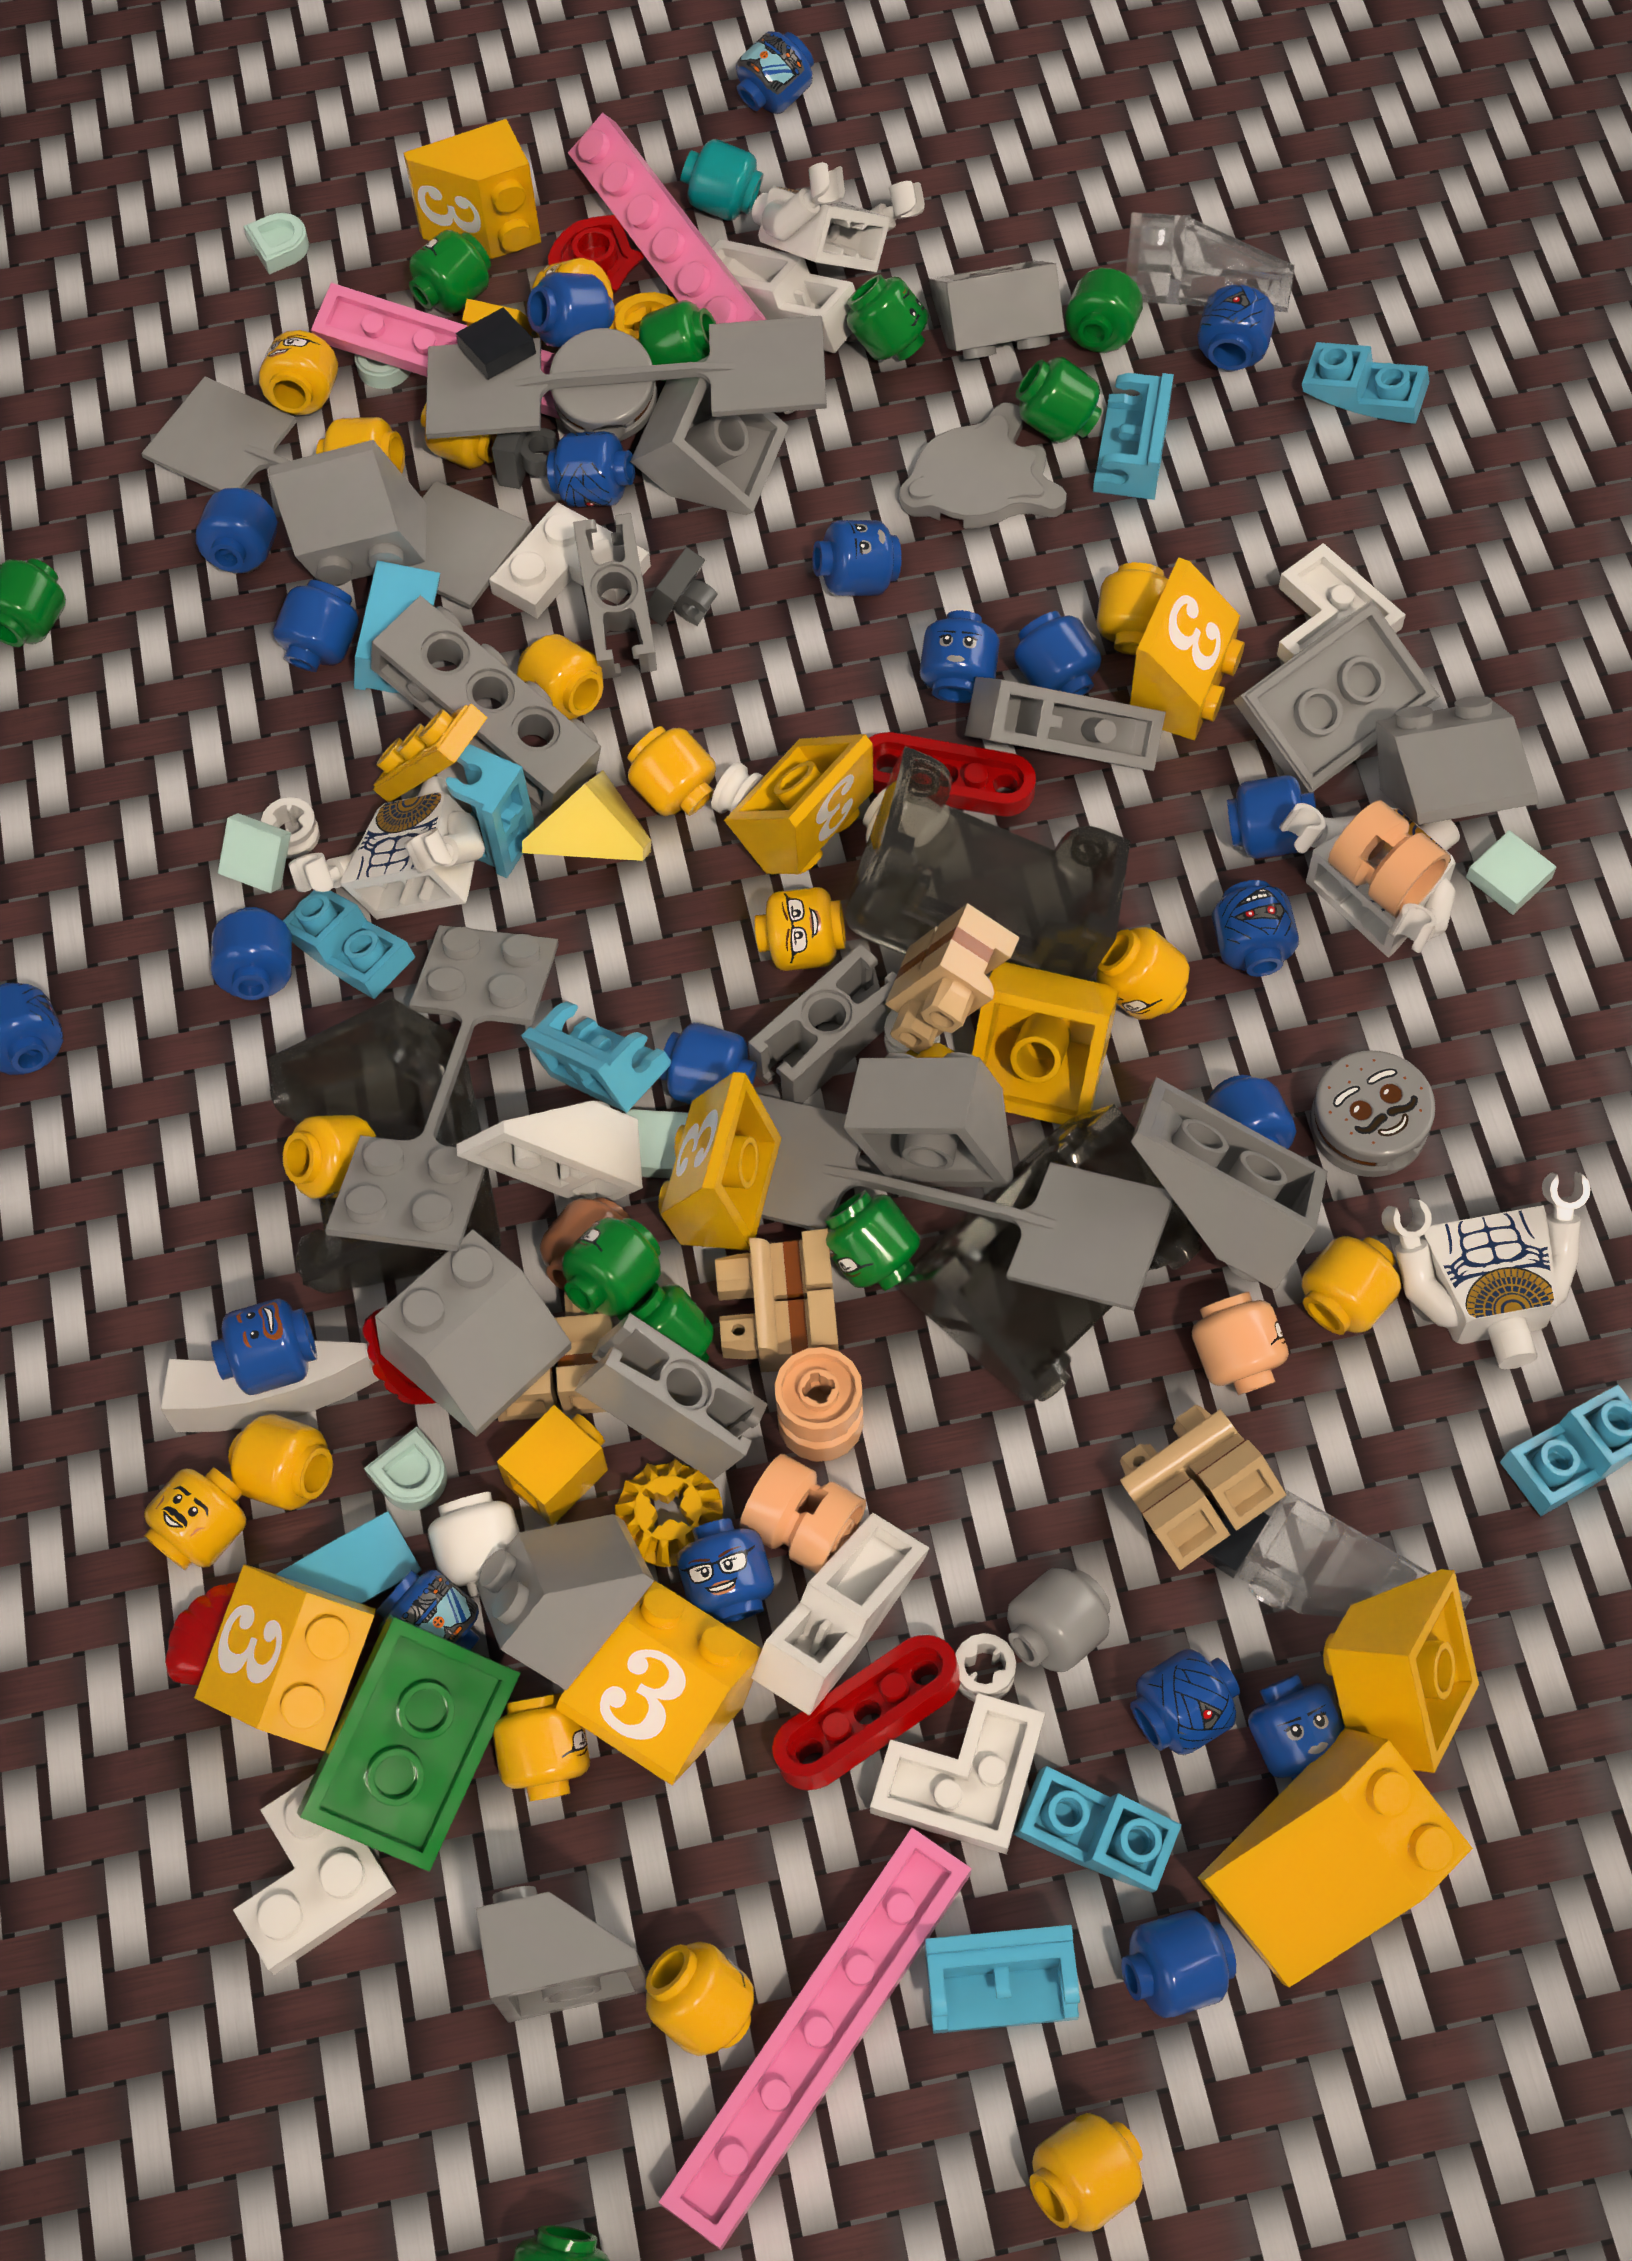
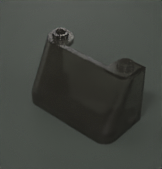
[845,746,1130,981]
[269,998,501,1294]
[897,1104,1203,1402]

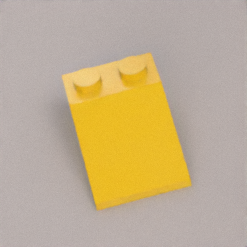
[1197,1728,1473,1988]

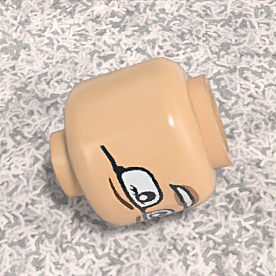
[1192,1292,1289,1395]

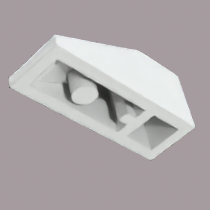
[456,1100,643,1201]

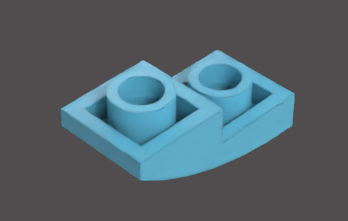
[1302,342,1429,424]
[283,890,415,999]
[1500,1384,1632,1516]
[276,1511,422,1604]
[1013,1766,1181,1892]

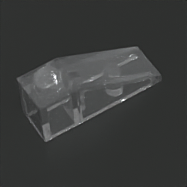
[1126,212,1295,312]
[1239,1490,1472,1618]

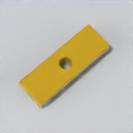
[373,704,488,803]

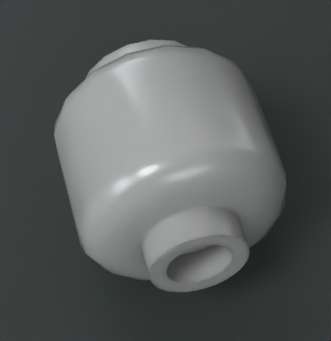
[1007,1568,1111,1672]

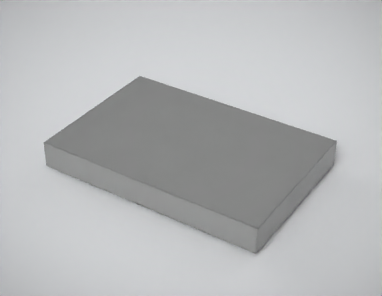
[1233,600,1440,794]

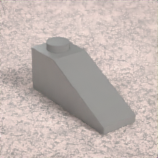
[965,677,1166,771]

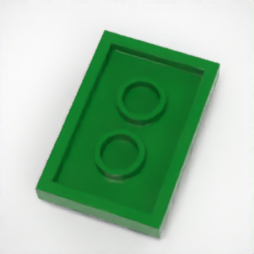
[297,1614,521,1872]

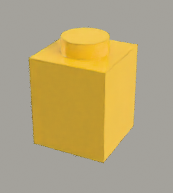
[497,1405,608,1526]

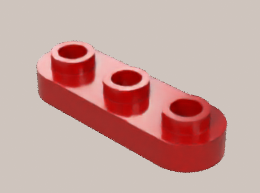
[869,732,1036,816]
[772,1635,960,1790]

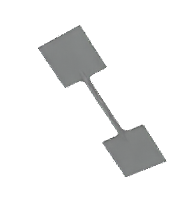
[426,316,827,439]
[141,376,532,609]
[325,925,559,1252]
[758,1094,1174,1311]

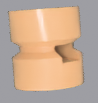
[1328,800,1450,918]
[775,1347,864,1462]
[739,1454,866,1574]

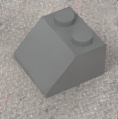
[929,260,1065,359]
[630,356,789,515]
[269,440,427,585]
[1376,696,1538,825]
[844,1052,1013,1188]
[375,1229,571,1437]
[476,1514,654,1690]
[476,1886,647,2023]

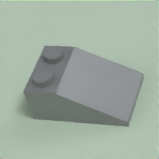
[1131,1077,1328,1290]

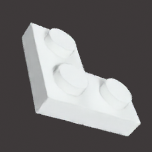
[489,502,651,619]
[1277,543,1405,662]
[870,1693,1045,1855]
[233,1775,397,1975]

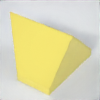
[522,770,651,861]

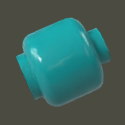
[680,139,764,221]

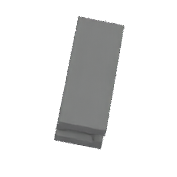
[573,513,657,679]
[748,943,897,1104]
[575,1313,768,1480]

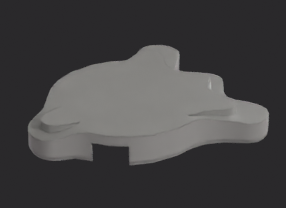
[900,403,1067,529]

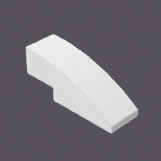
[712,239,856,353]
[161,1341,380,1432]
[751,1513,929,1716]

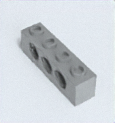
[371,595,601,817]

